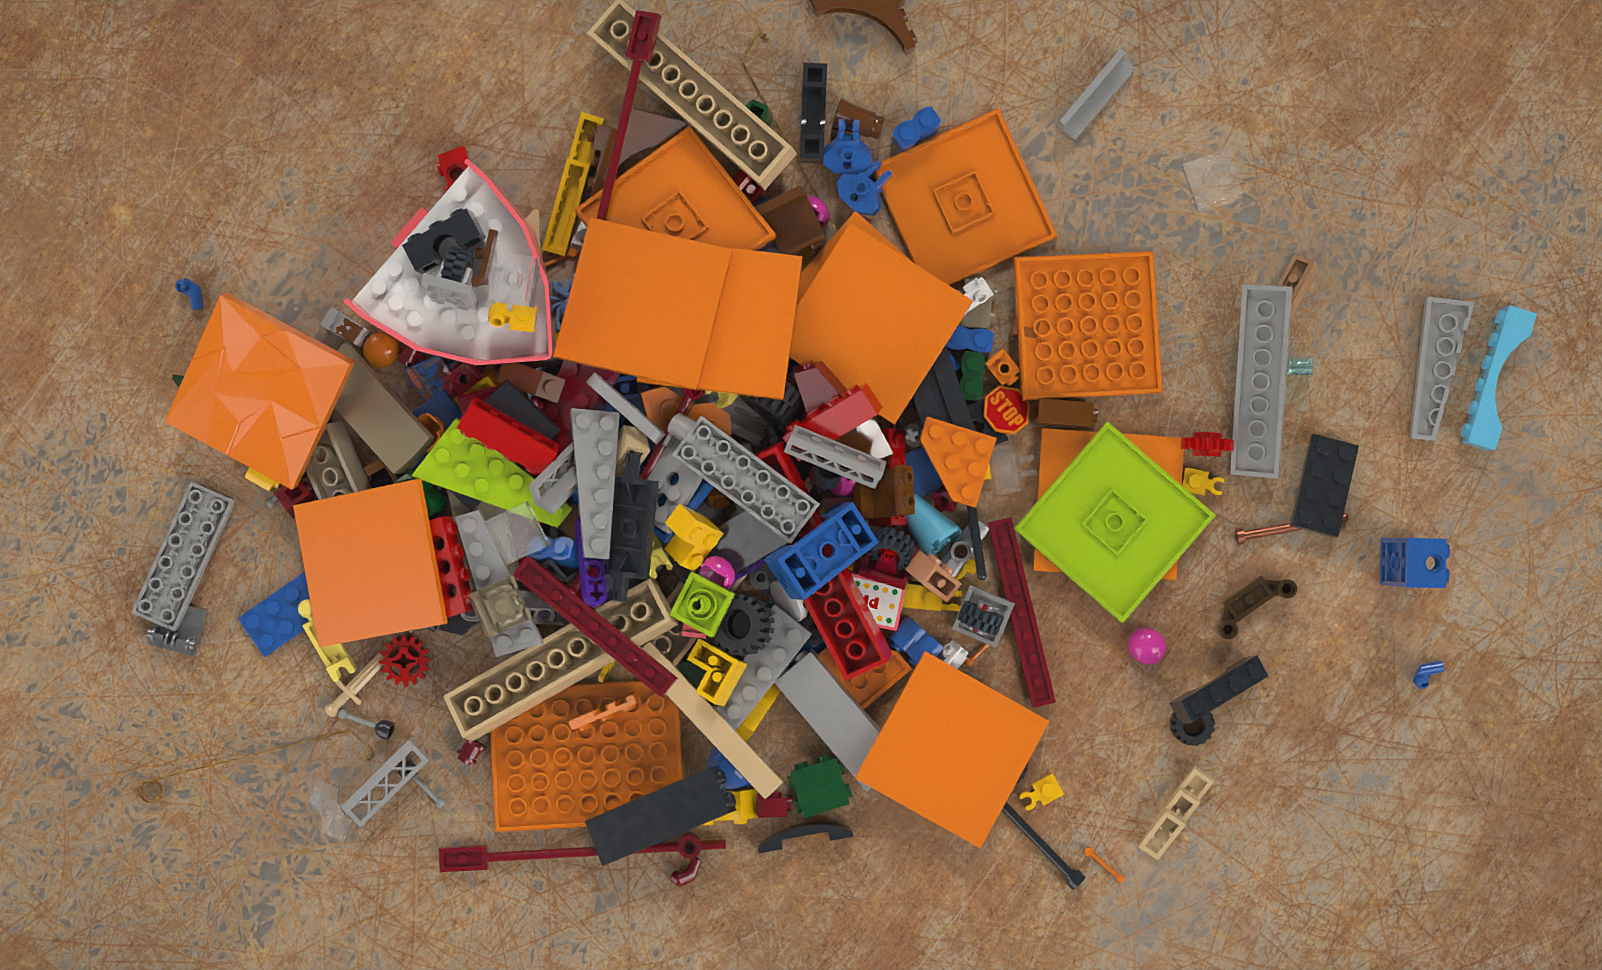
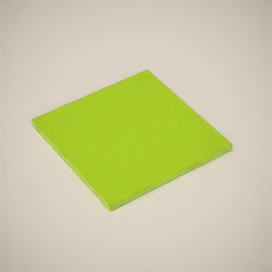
[1013,421,1216,623]

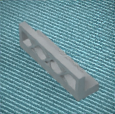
[1056,48,1136,141]
[784,425,886,489]
[529,442,578,514]
[341,737,430,827]

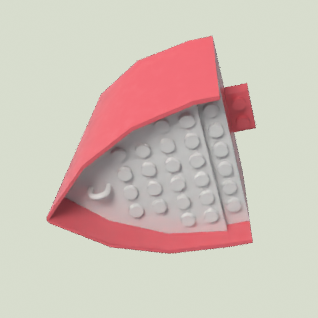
[343,159,552,365]

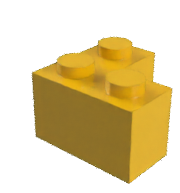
[664,503,724,572]
[687,638,747,706]

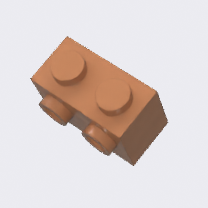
[905,551,962,602]

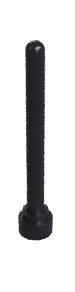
[966,505,987,580]
[1002,802,1086,890]

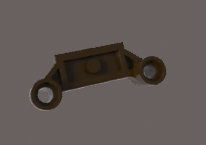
[1217,576,1297,639]

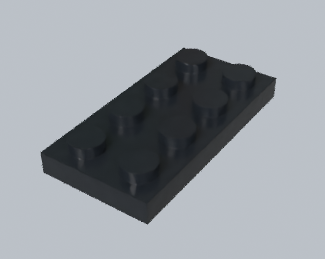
[1290,434,1359,538]

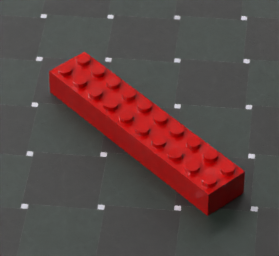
[754,441,892,681]

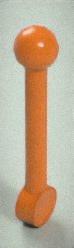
[545,248,578,268]
[965,634,1003,666]
[1084,847,1125,883]

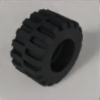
[740,381,804,426]
[713,594,775,655]

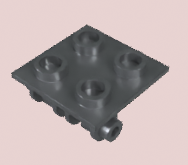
[146,606,207,657]

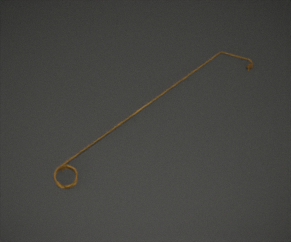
[742,32,838,232]
[138,729,374,803]

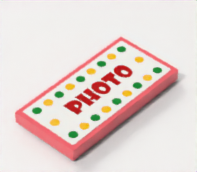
[804,571,906,631]

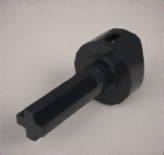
[808,455,845,509]

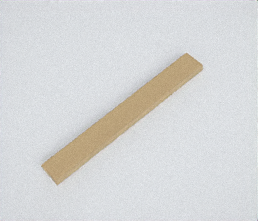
[642,641,783,799]

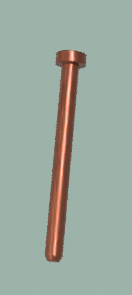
[1234,513,1349,545]

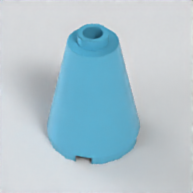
[906,494,962,556]

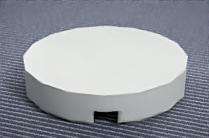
[770,580,808,622]

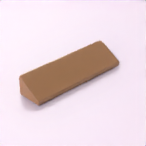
[1278,254,1319,319]

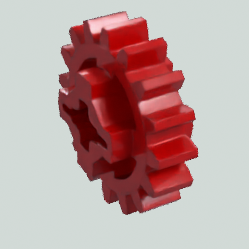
[1181,432,1234,457]
[379,634,432,687]

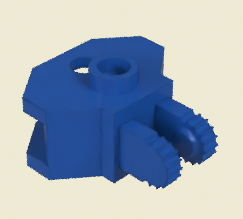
[823,119,872,174]
[837,160,893,216]

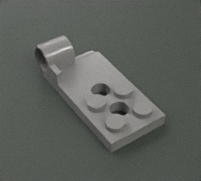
[647,413,703,534]

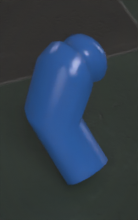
[175,278,204,310]
[1413,660,1445,689]

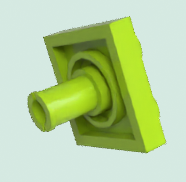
[669,571,735,638]

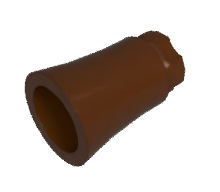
[831,98,885,139]

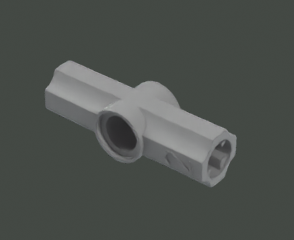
[939,520,989,577]

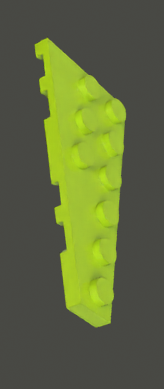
[411,418,573,528]

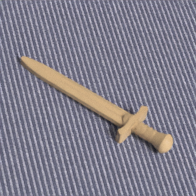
[325,630,413,717]

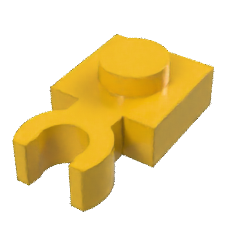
[1182,467,1224,496]
[1019,772,1064,810]

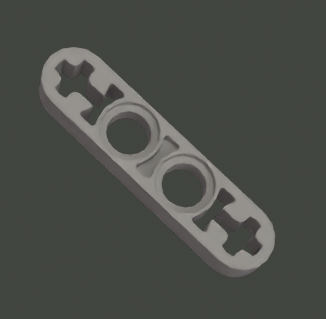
[586,372,665,444]

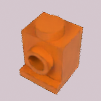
[985,348,1020,386]

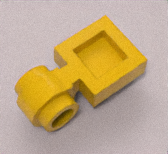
[488,302,538,332]

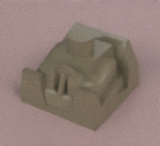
[468,575,532,639]

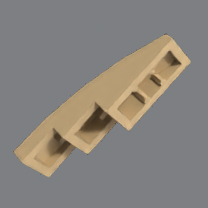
[1138,765,1214,860]

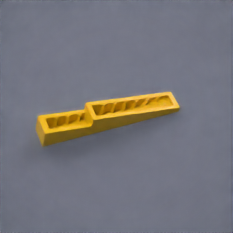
[542,112,606,256]

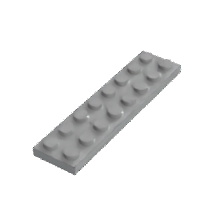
[1230,284,1293,479]

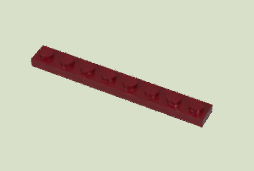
[987,517,1056,708]
[512,556,678,698]

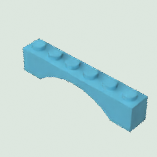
[1460,305,1537,451]

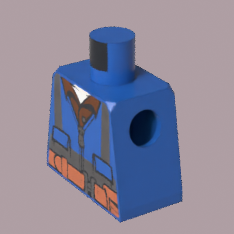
[404,356,459,402]

